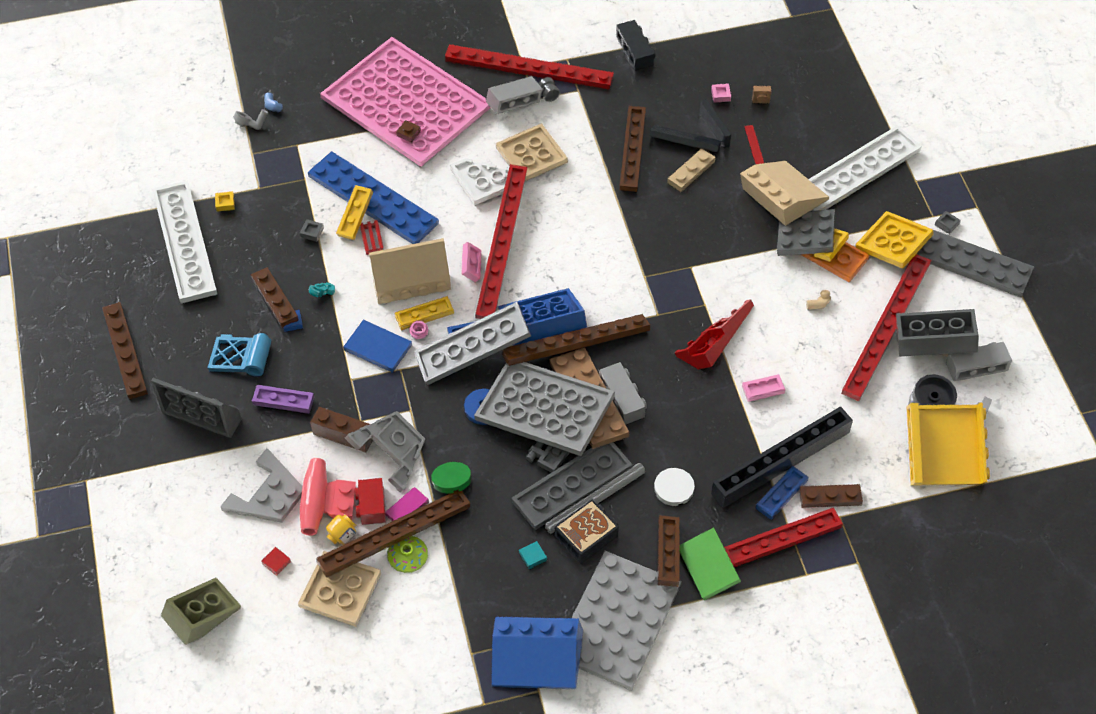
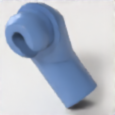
[264,93,283,112]

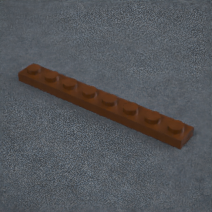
[502,314,650,366]
[316,489,470,578]

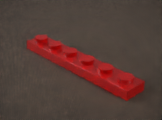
[724,507,843,567]

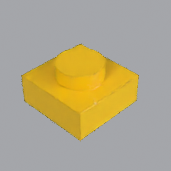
[215,191,235,211]

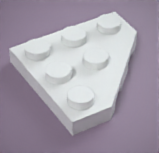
[450,158,509,205]

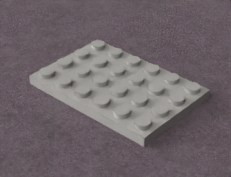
[474,362,615,456]
[572,551,681,691]

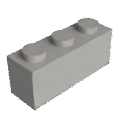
[486,76,543,114]
[946,342,1012,381]
[599,362,647,425]

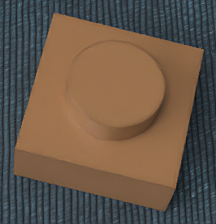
[752,86,771,103]

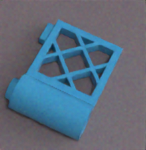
[208,333,272,376]

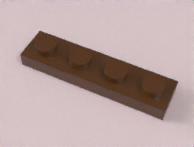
[251,267,299,328]
[657,515,679,587]

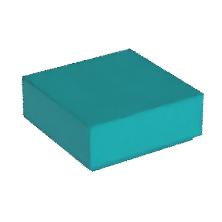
[519,541,547,569]

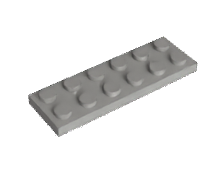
[414,302,531,385]

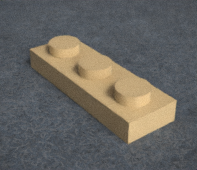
[667,149,716,192]

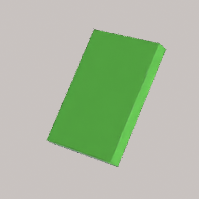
[679,528,741,600]

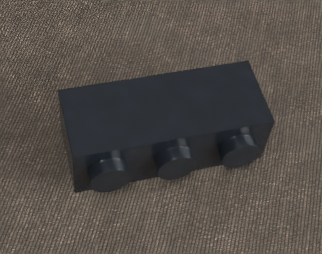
[616,20,656,71]

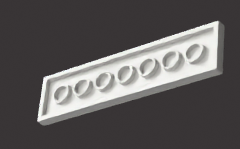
[808,125,922,211]
[152,180,217,303]

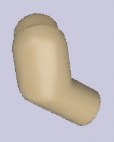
[806,290,831,309]

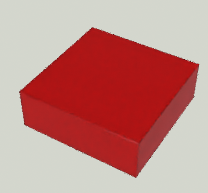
[261,547,291,576]

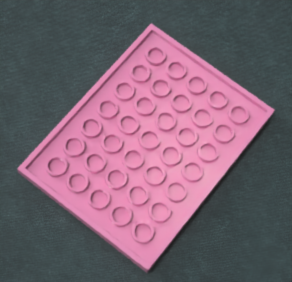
[320,37,491,167]

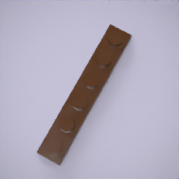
[619,106,646,192]
[102,302,148,400]

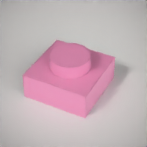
[711,84,731,102]

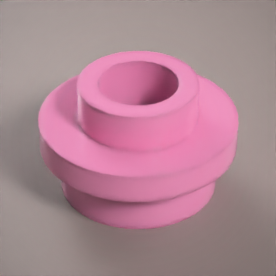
[409,321,428,339]

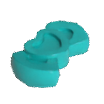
[308,282,335,297]

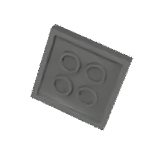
[777,209,836,256]

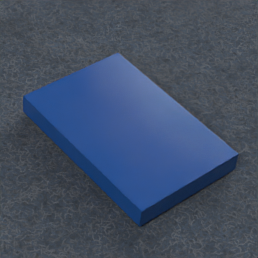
[343,319,412,373]

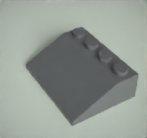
[151,378,242,438]

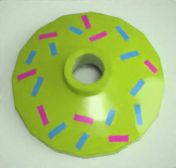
[387,536,428,573]

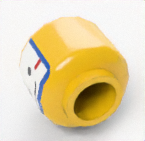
[326,514,356,545]

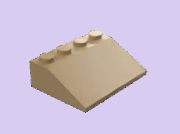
[740,161,829,226]
[369,238,451,304]

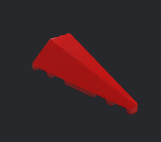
[675,299,754,369]

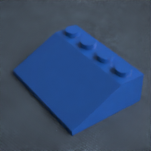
[498,288,587,345]
[492,617,583,689]

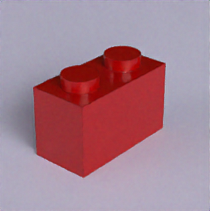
[355,478,386,525]

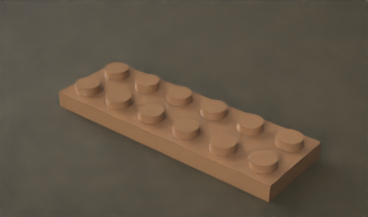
[549,348,629,449]

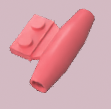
[300,458,356,536]

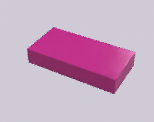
[385,487,429,521]

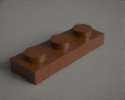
[799,484,863,508]

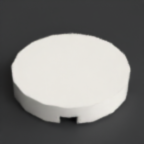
[654,468,695,506]

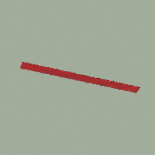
[744,125,764,164]

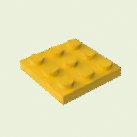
[856,211,934,269]

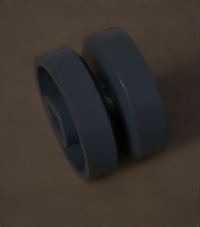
[908,374,957,405]

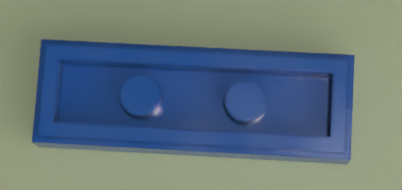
[755,466,809,520]

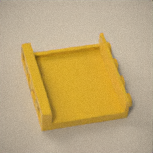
[906,402,990,485]

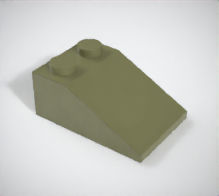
[161,577,241,645]

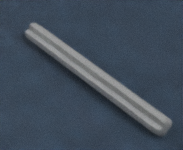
[545,463,645,534]

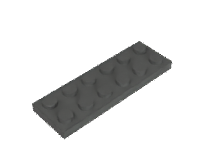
[917,230,1034,297]
[512,442,633,530]

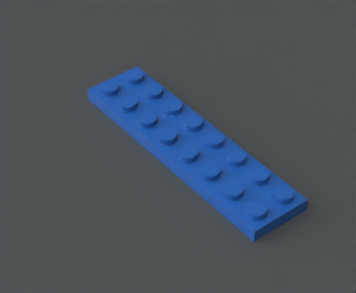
[308,151,439,244]

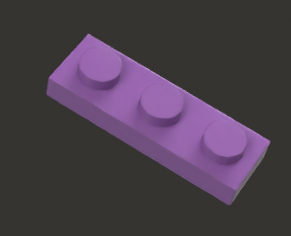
[252,385,314,413]

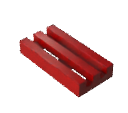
[360,220,384,255]

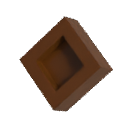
[396,120,421,143]

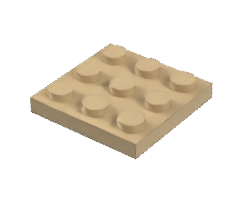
[496,123,568,181]
[298,551,381,627]

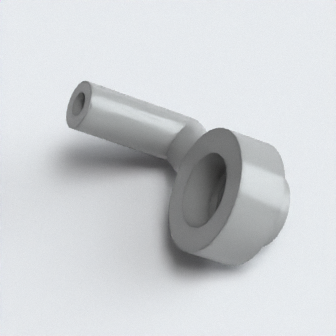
[233,109,268,130]

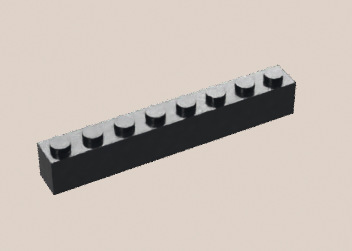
[711,406,853,508]

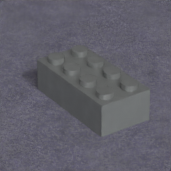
[896,309,979,357]

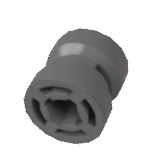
[538,77,560,102]

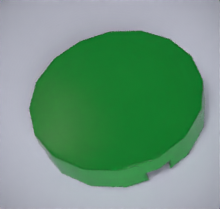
[431,462,472,494]

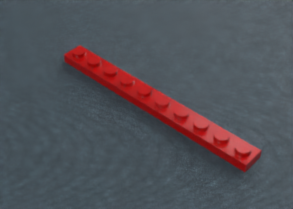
[445,44,614,90]
[475,164,527,319]
[841,254,931,401]

